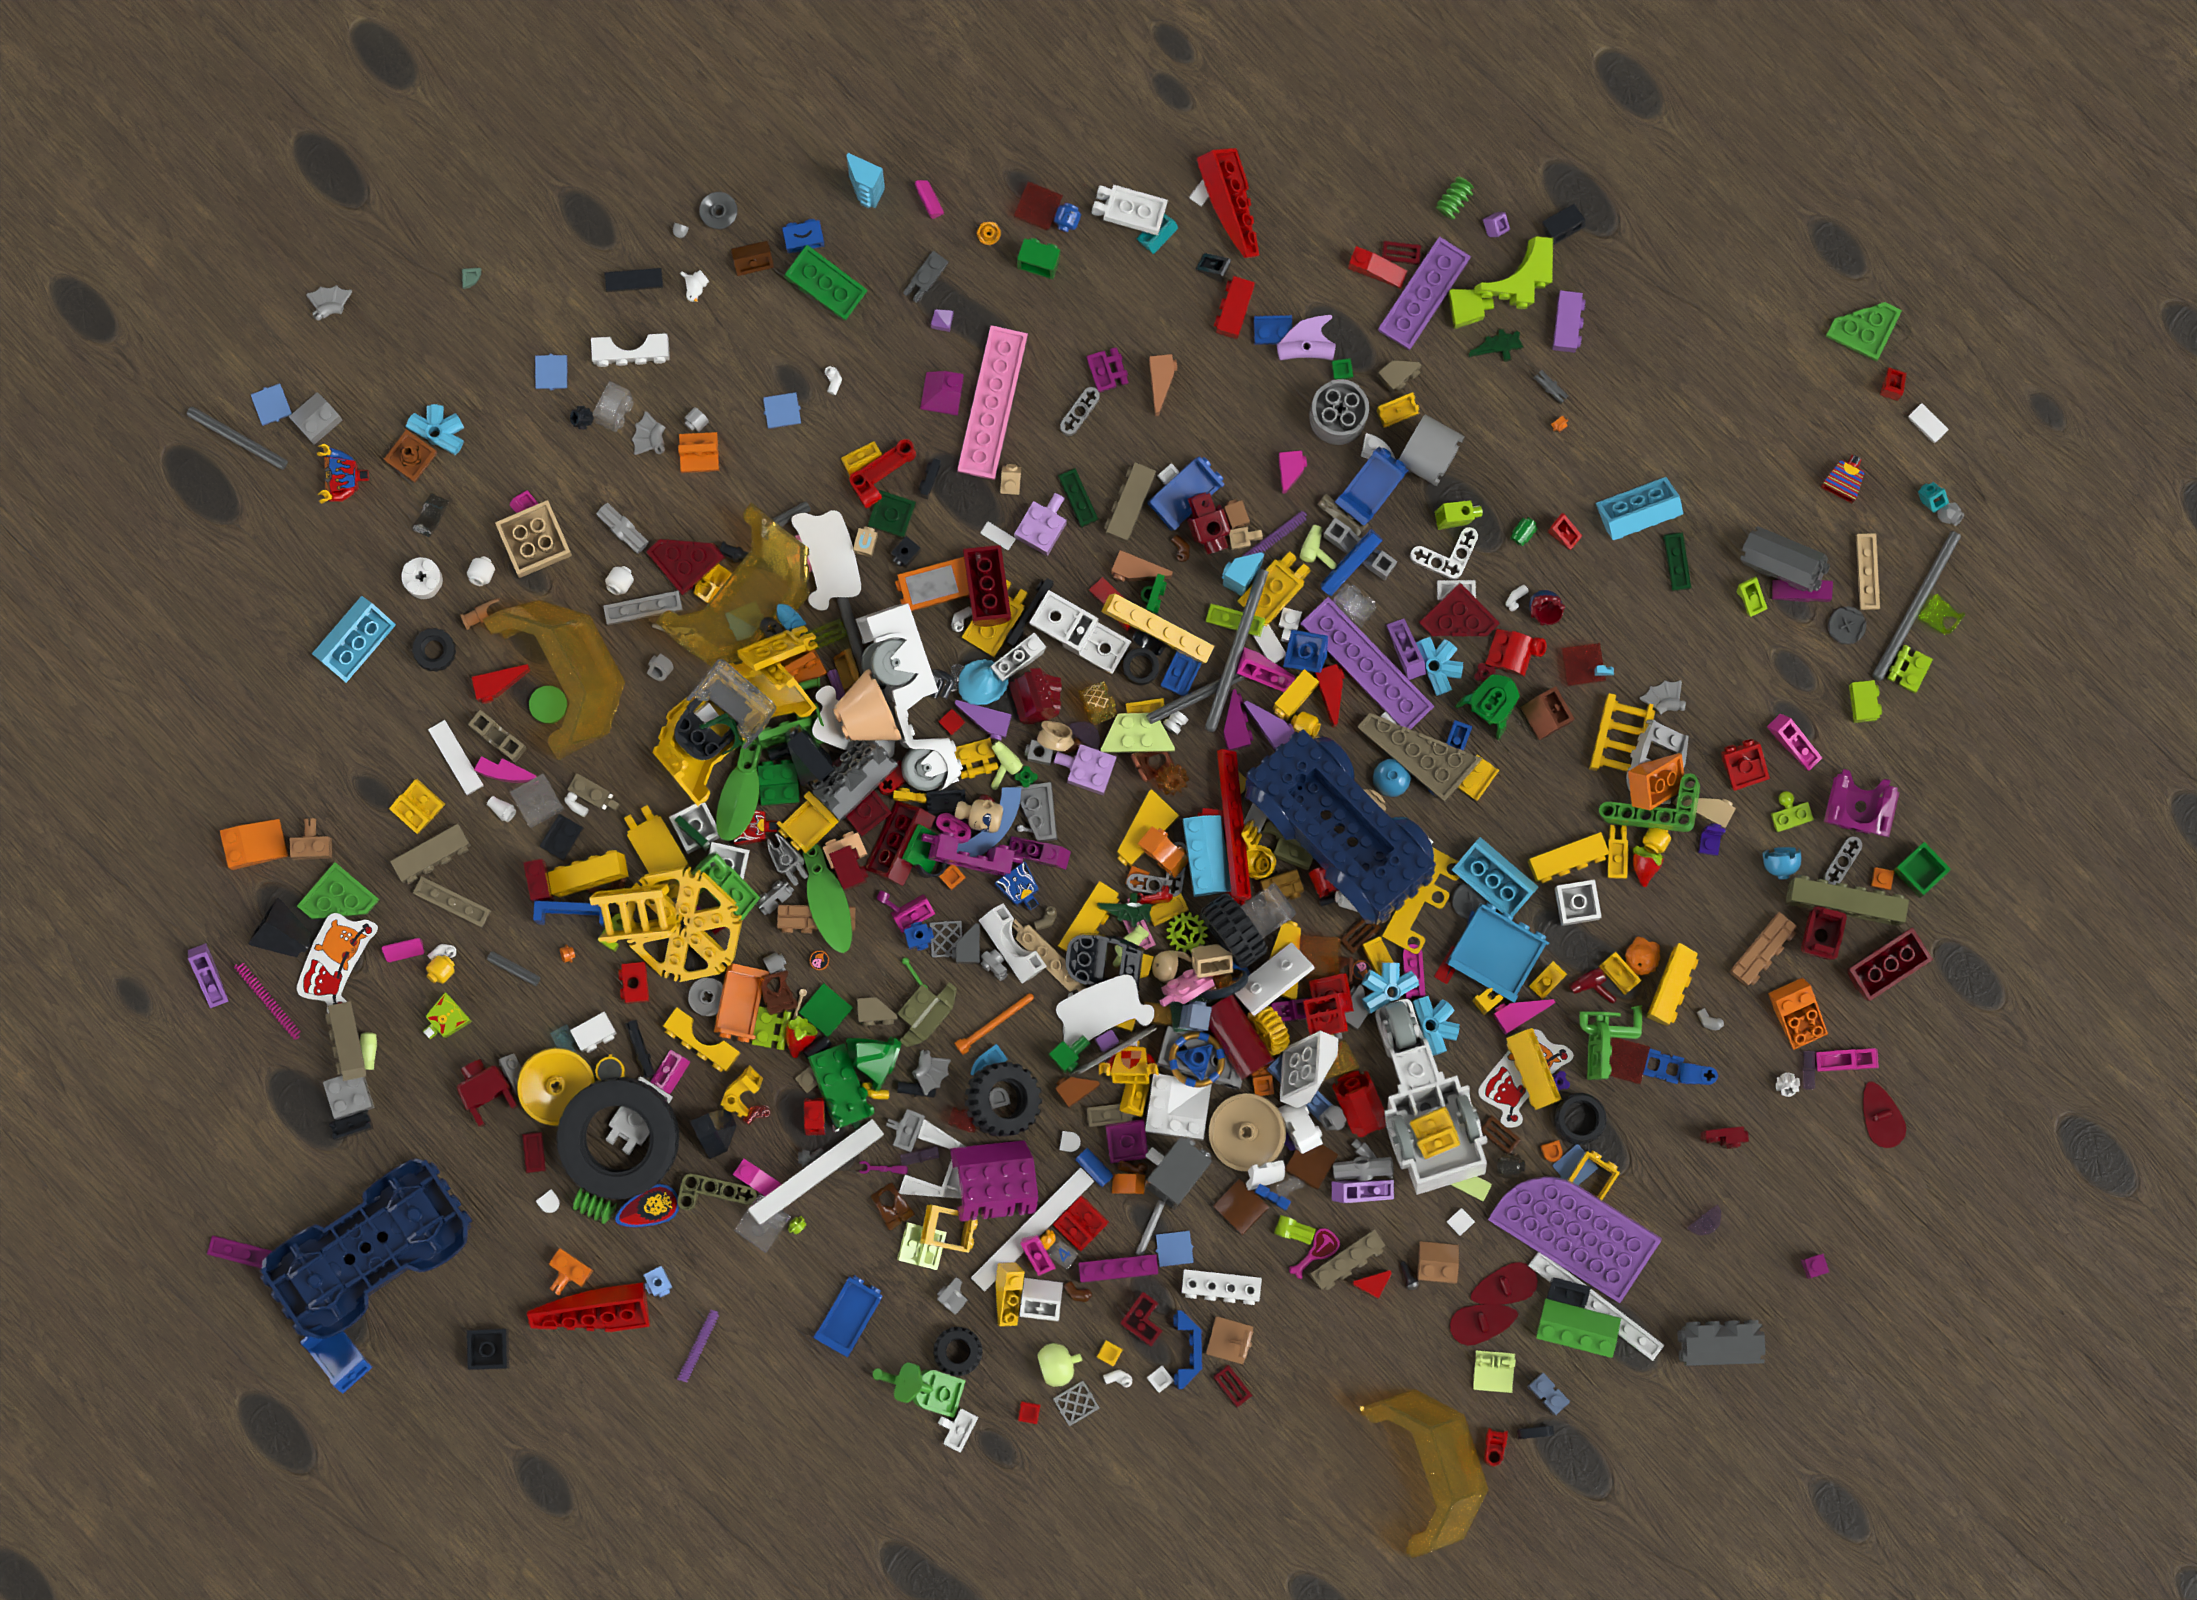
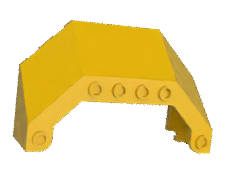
[652,661,817,806]

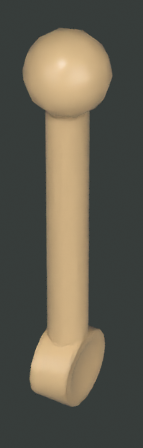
[792,989,807,1020]

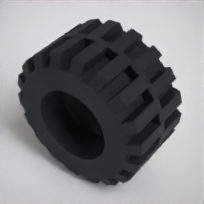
[933,1327,982,1376]

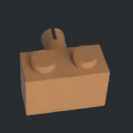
[290,818,332,860]

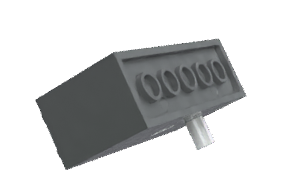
[1145,1136,1212,1210]

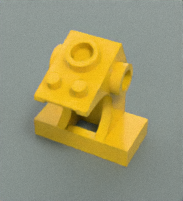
[721,1065,763,1117]

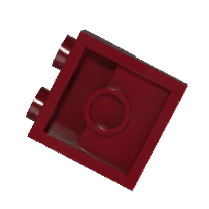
[1700,1126,1749,1149]

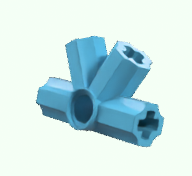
[406,404,464,455]
[1416,637,1463,696]
[1361,963,1419,1013]
[1412,996,1460,1056]

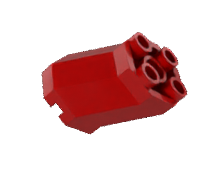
[1332,1070,1386,1137]

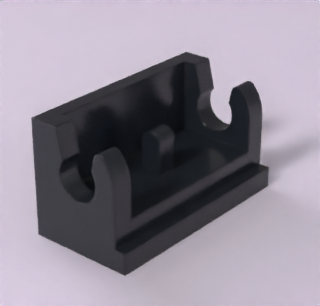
[1542,204,1585,245]
[927,789,966,813]
[329,1110,374,1141]
[1546,1277,1591,1308]

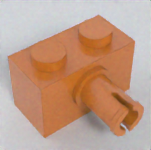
[549,1248,594,1295]

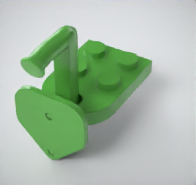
[757,677,825,749]
[676,850,760,921]
[1579,1005,1642,1080]
[873,1363,966,1418]

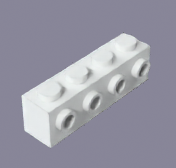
[1181,1269,1262,1305]

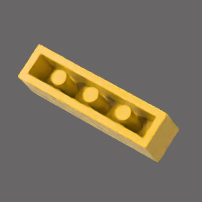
[1528,832,1610,884]
[548,850,629,897]
[1058,881,1120,953]
[1506,1028,1562,1110]

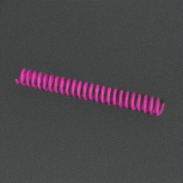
[234,963,301,1040]

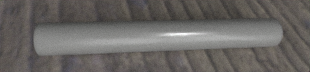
[1136,1200,1165,1256]

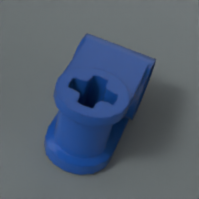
[1680,1063,1718,1085]

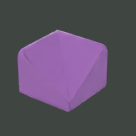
[1483,212,1510,237]
[931,310,954,332]
[1095,1030,1119,1053]

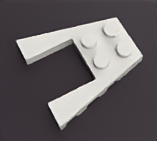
[899,1120,966,1199]

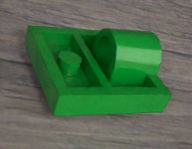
[1141,574,1167,614]

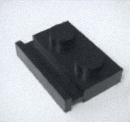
[540,813,584,861]

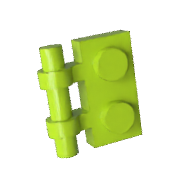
[1887,645,1933,694]
[752,1006,791,1051]

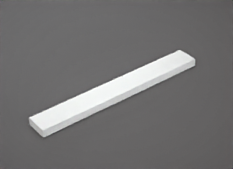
[748,1119,884,1226]
[971,1168,1094,1292]
[1528,1252,1664,1361]

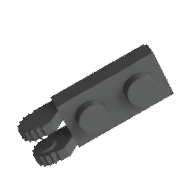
[903,251,949,303]

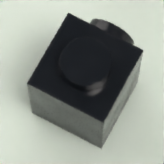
[891,536,921,568]

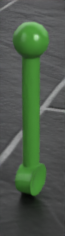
[902,957,928,989]

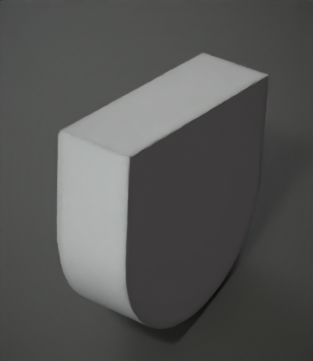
[989,1087,1011,1109]

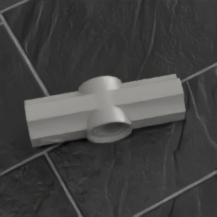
[596,503,649,554]
[1333,1156,1394,1181]

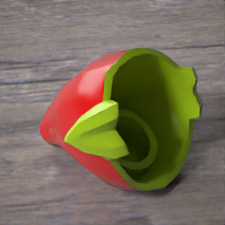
[1632,846,1664,887]
[785,1016,818,1058]

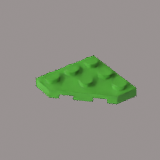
[1826,302,1902,362]
[297,862,379,919]

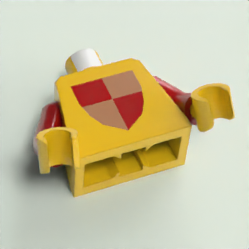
[1099,1041,1159,1084]

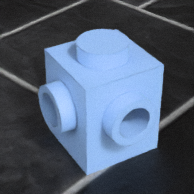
[644,1266,673,1298]

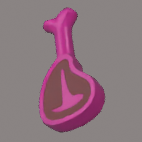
[1289,1228,1340,1279]

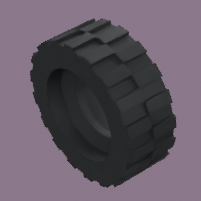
[412,628,456,672]

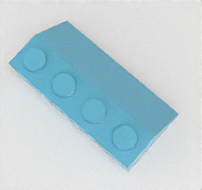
[846,153,885,208]
[1596,477,1683,540]
[312,596,396,683]
[1183,815,1231,897]
[1452,837,1538,917]

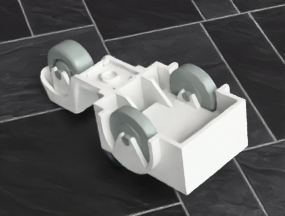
[856,604,963,791]
[1375,999,1487,1195]

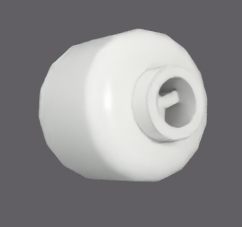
[467,556,495,586]
[605,566,634,595]

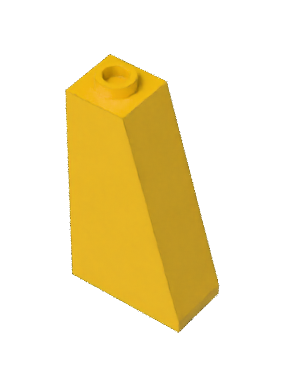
[1117,789,1179,867]
[1269,920,1301,1000]

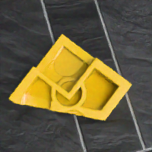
[694,564,735,607]

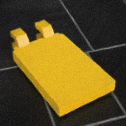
[1237,552,1311,627]
[962,580,1028,658]
[737,626,818,671]
[624,805,689,884]

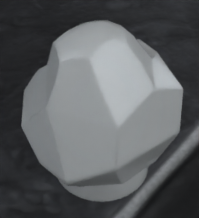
[1937,503,1964,526]

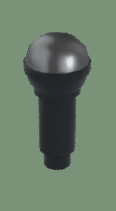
[1400,1261,1419,1290]

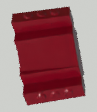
[1009,668,1062,725]

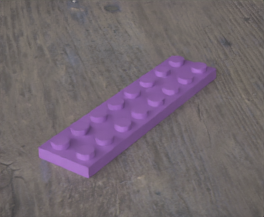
[1300,597,1435,730]

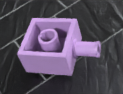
[1014,493,1066,556]
[1054,744,1116,796]

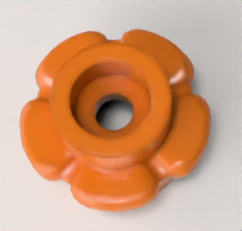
[1551,416,1568,432]
[560,944,575,963]

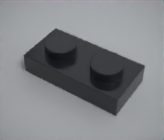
[918,458,941,499]

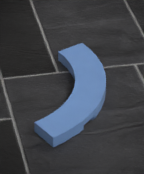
[957,787,1021,857]

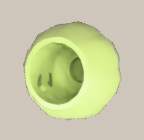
[1037,1343,1082,1387]

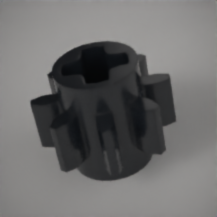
[570,406,594,430]

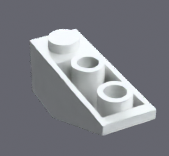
[990,633,1046,682]

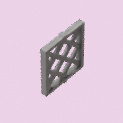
[930,921,962,958]
[1053,1381,1099,1426]

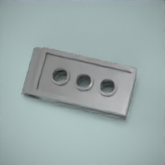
[1157,1026,1243,1089]

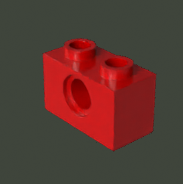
[618,962,650,1004]

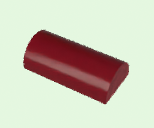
[963,545,1011,627]
[1847,927,1933,1001]
[1208,994,1274,1081]

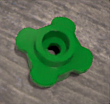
[1015,766,1038,788]

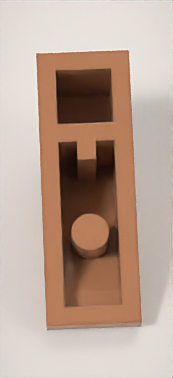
[1149,354,1177,416]
[1111,550,1173,582]

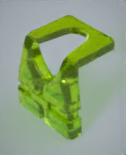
[1919,594,1965,635]

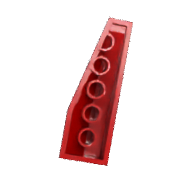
[1196,148,1259,258]
[527,1282,650,1332]

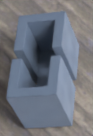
[1179,1001,1212,1032]
[1527,1373,1570,1415]

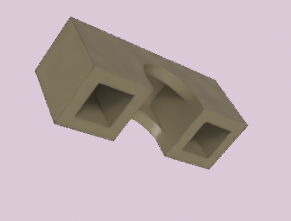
[468,710,527,763]

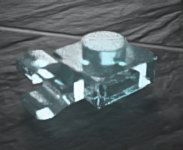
[550,1024,576,1052]

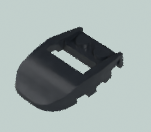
[674,679,752,760]
[1066,933,1145,991]

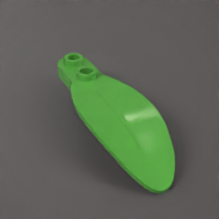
[716,737,762,841]
[803,844,852,953]

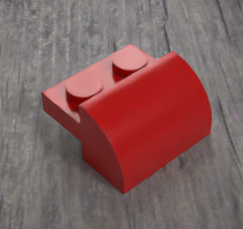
[1485,629,1533,677]

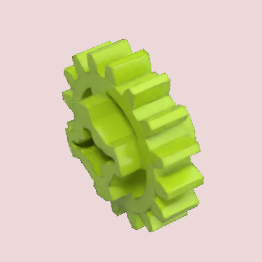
[1166,912,1208,954]

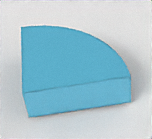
[1594,665,1614,676]

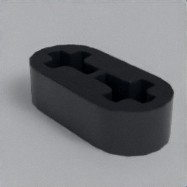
[760,616,783,638]
[1517,1426,1555,1439]

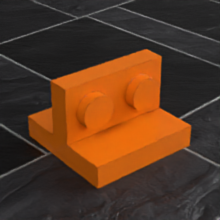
[678,432,719,473]
[779,641,827,683]

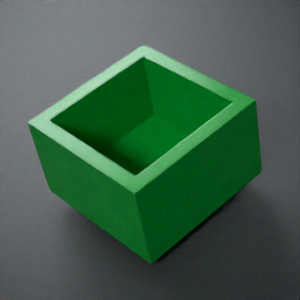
[1017,238,1060,280]
[1893,841,1951,898]

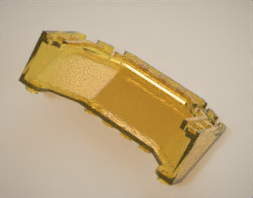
[656,502,809,668]
[483,600,625,760]
[1360,1389,1489,1558]

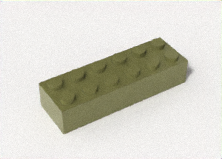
[1785,875,1909,926]

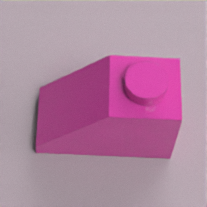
[1278,451,1307,494]

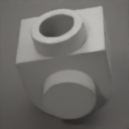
[684,407,709,433]
[647,653,673,681]
[763,952,787,975]
[1319,1105,1347,1131]

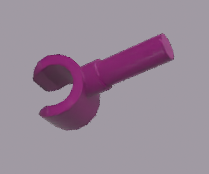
[877,890,900,913]

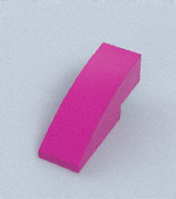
[474,756,538,783]
[1816,1048,1879,1072]

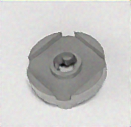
[688,978,723,1017]

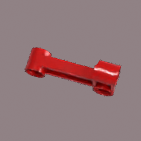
[849,439,916,509]

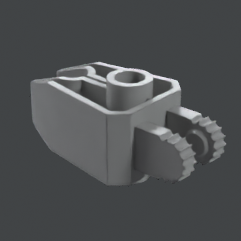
[767,833,808,886]

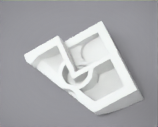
[1246,1160,1285,1191]

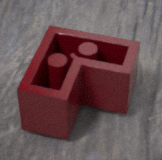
[829,845,869,891]
[1120,1292,1163,1347]

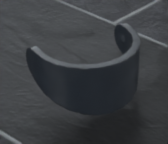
[1132,631,1166,656]
[915,862,947,878]

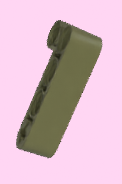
[678,1174,757,1211]

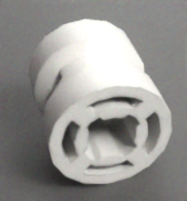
[1162,711,1189,735]

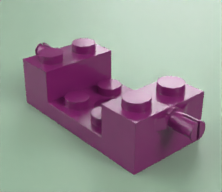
[921,832,1023,876]

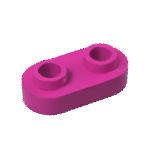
[936,813,971,844]

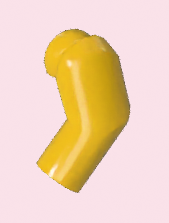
[862,1083,889,1099]

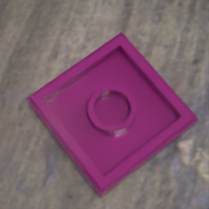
[1105,1119,1148,1163]

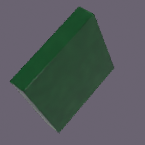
[868,490,916,539]
[674,815,711,851]

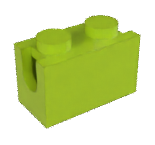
[1849,680,1882,723]

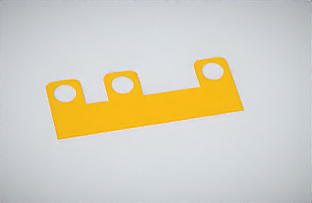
[1382,848,1460,954]

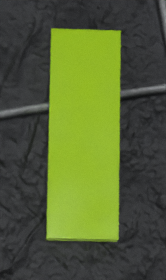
[1205,604,1266,637]

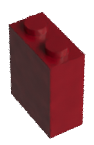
[523,859,554,903]

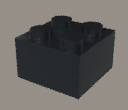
[467,1329,510,1370]

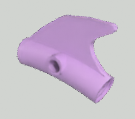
[1277,315,1336,361]

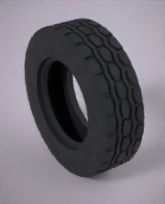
[556,1077,679,1199]

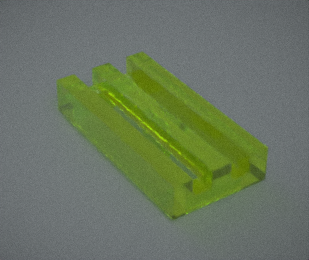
[805,618,848,650]

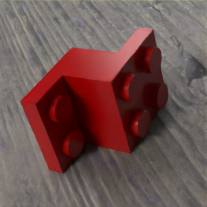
[1303,973,1354,1035]

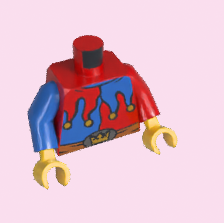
[317,444,369,504]

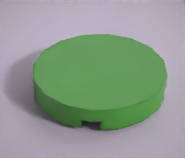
[529,686,567,724]

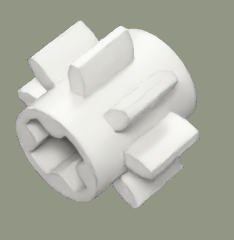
[1776,1073,1800,1097]

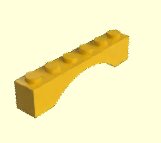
[1101,594,1214,664]

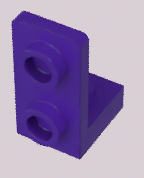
[1698,824,1726,856]

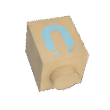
[853,527,878,558]

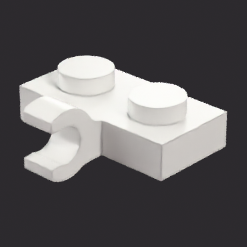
[938,1409,978,1453]

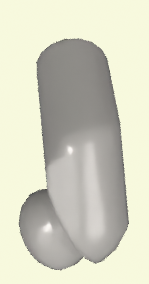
[1696,1008,1724,1031]

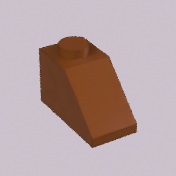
[1055,1077,1100,1108]

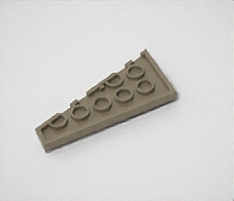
[1357,713,1482,802]

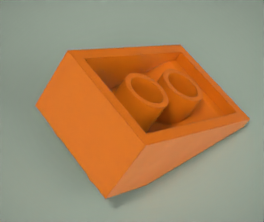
[1628,753,1684,810]
[220,819,288,870]

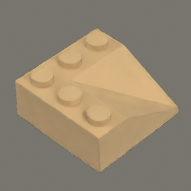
[495,500,572,578]

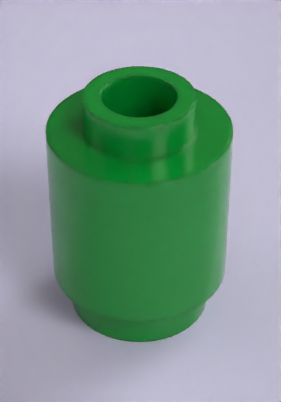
[1510,517,1538,546]

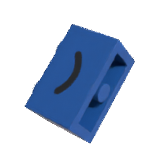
[782,219,825,254]

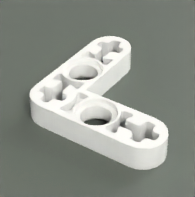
[1410,527,1478,580]

